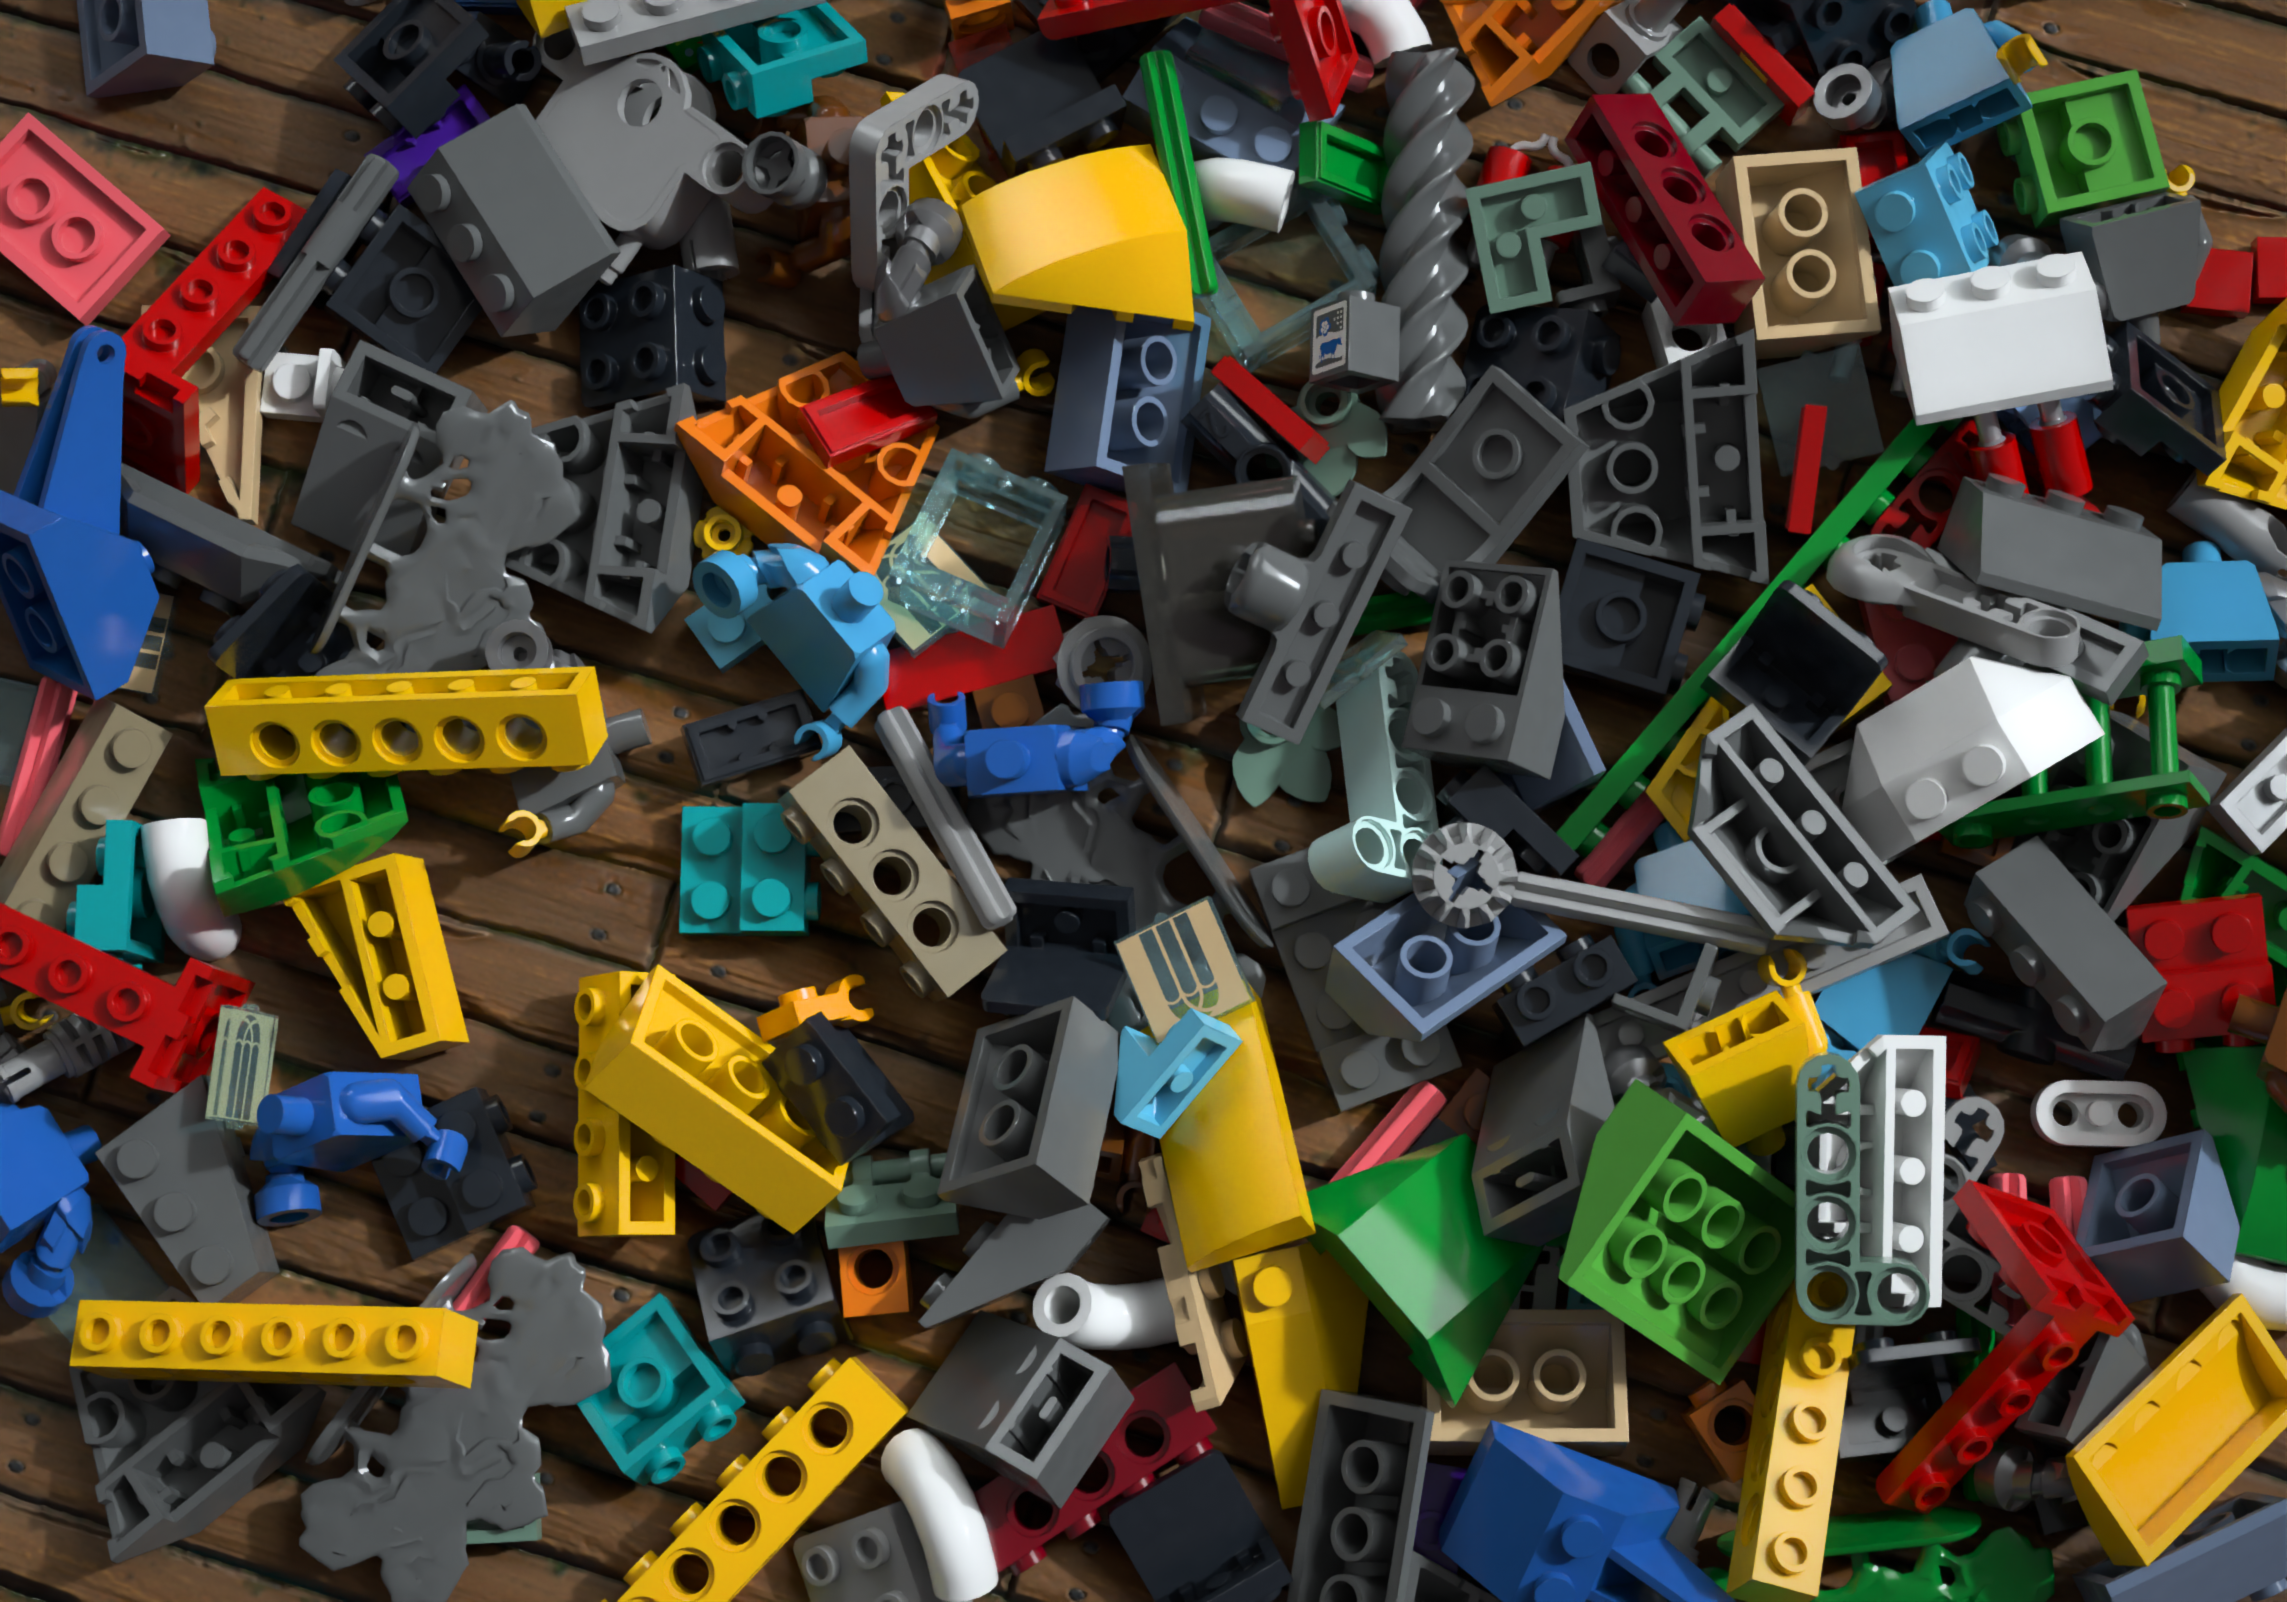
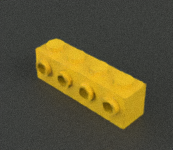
[573,971,676,1237]

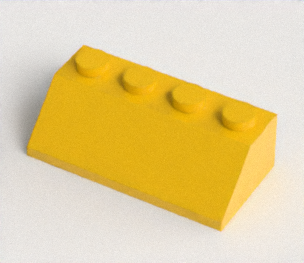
[584,964,849,1235]

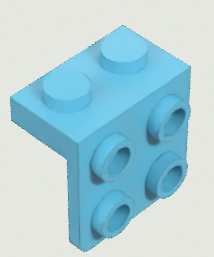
[1854,142,1999,286]

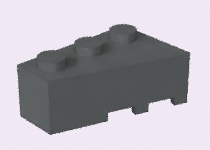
[95,1075,280,1303]

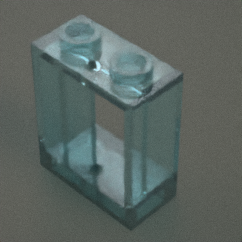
[1200,185,1380,373]
[888,448,1068,649]

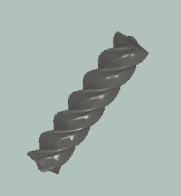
[1375,47,1475,434]

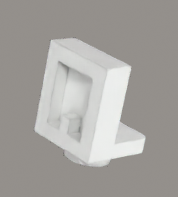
[260,348,347,423]

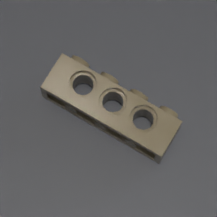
[777,745,1008,1003]

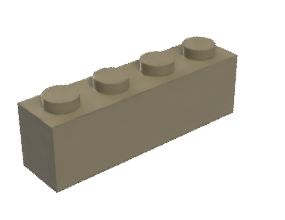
[0,697,173,932]

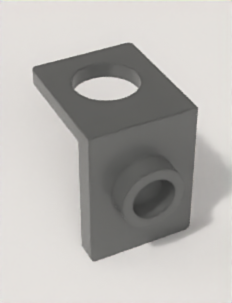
[1611,943,1722,1034]

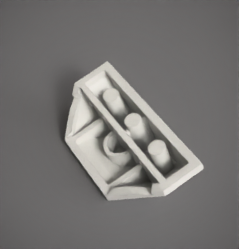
[1842,656,2105,862]
[1806,1034,1946,1307]

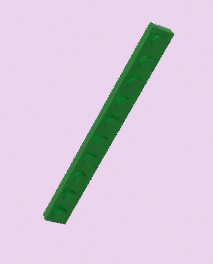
[1556,417,1964,858]

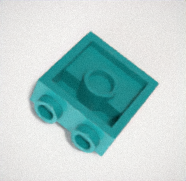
[697,1,868,119]
[679,803,822,936]
[66,820,166,970]
[577,1293,746,1486]

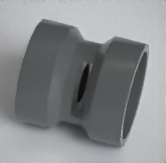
[741,131,828,211]

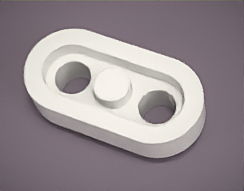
[2030,1080,2167,1148]

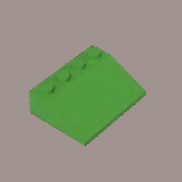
[1558,1078,1795,1385]

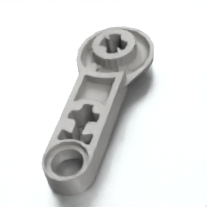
[1826,534,2080,667]

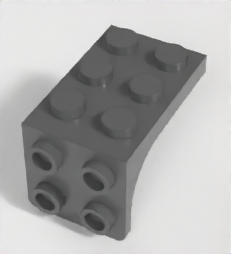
[1325,365,1590,604]

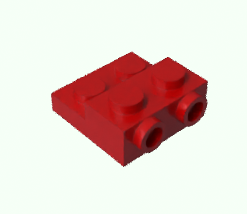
[2125,893,2276,1053]

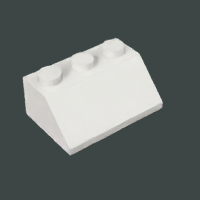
[1888,251,2113,426]

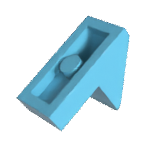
[1114,1008,1243,1139]

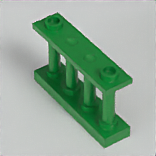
[1926,635,2210,849]

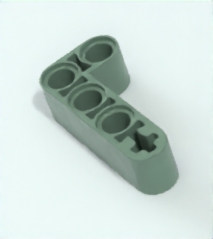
[1795,1052,1930,1326]

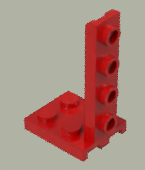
[1037,0,1359,122]
[121,187,307,494]
[0,902,256,1093]
[1876,1179,2135,1515]

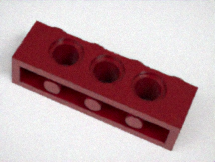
[1564,93,1766,326]
[973,1361,1218,1577]

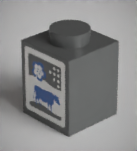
[1309,290,1400,394]

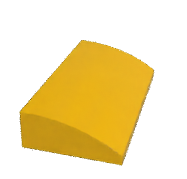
[1140,979,1316,1273]
[2065,1293,2287,1567]

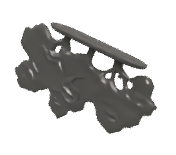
[309,400,581,735]
[966,704,1274,1034]
[299,1247,612,1602]

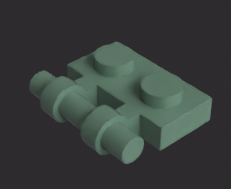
[1620,16,1785,179]
[825,1148,959,1249]

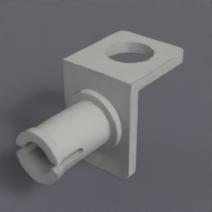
[1568,0,1688,95]

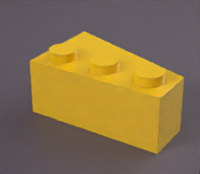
[282,853,470,1060]

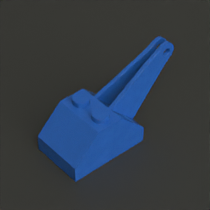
[0,325,160,701]
[1438,1420,1736,1602]

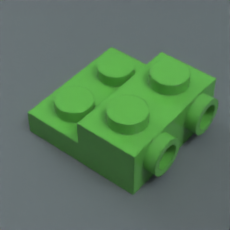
[1997,69,2170,229]

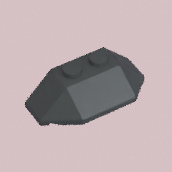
[120,462,342,617]
[1687,703,1921,949]

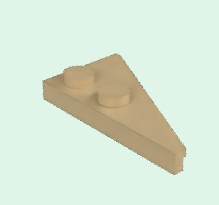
[141,305,265,525]
[1138,1152,1249,1413]

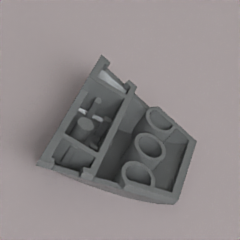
[1563,328,1769,585]
[504,383,704,634]
[69,1285,327,1563]

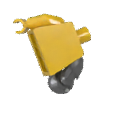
[1603,949,1828,1156]

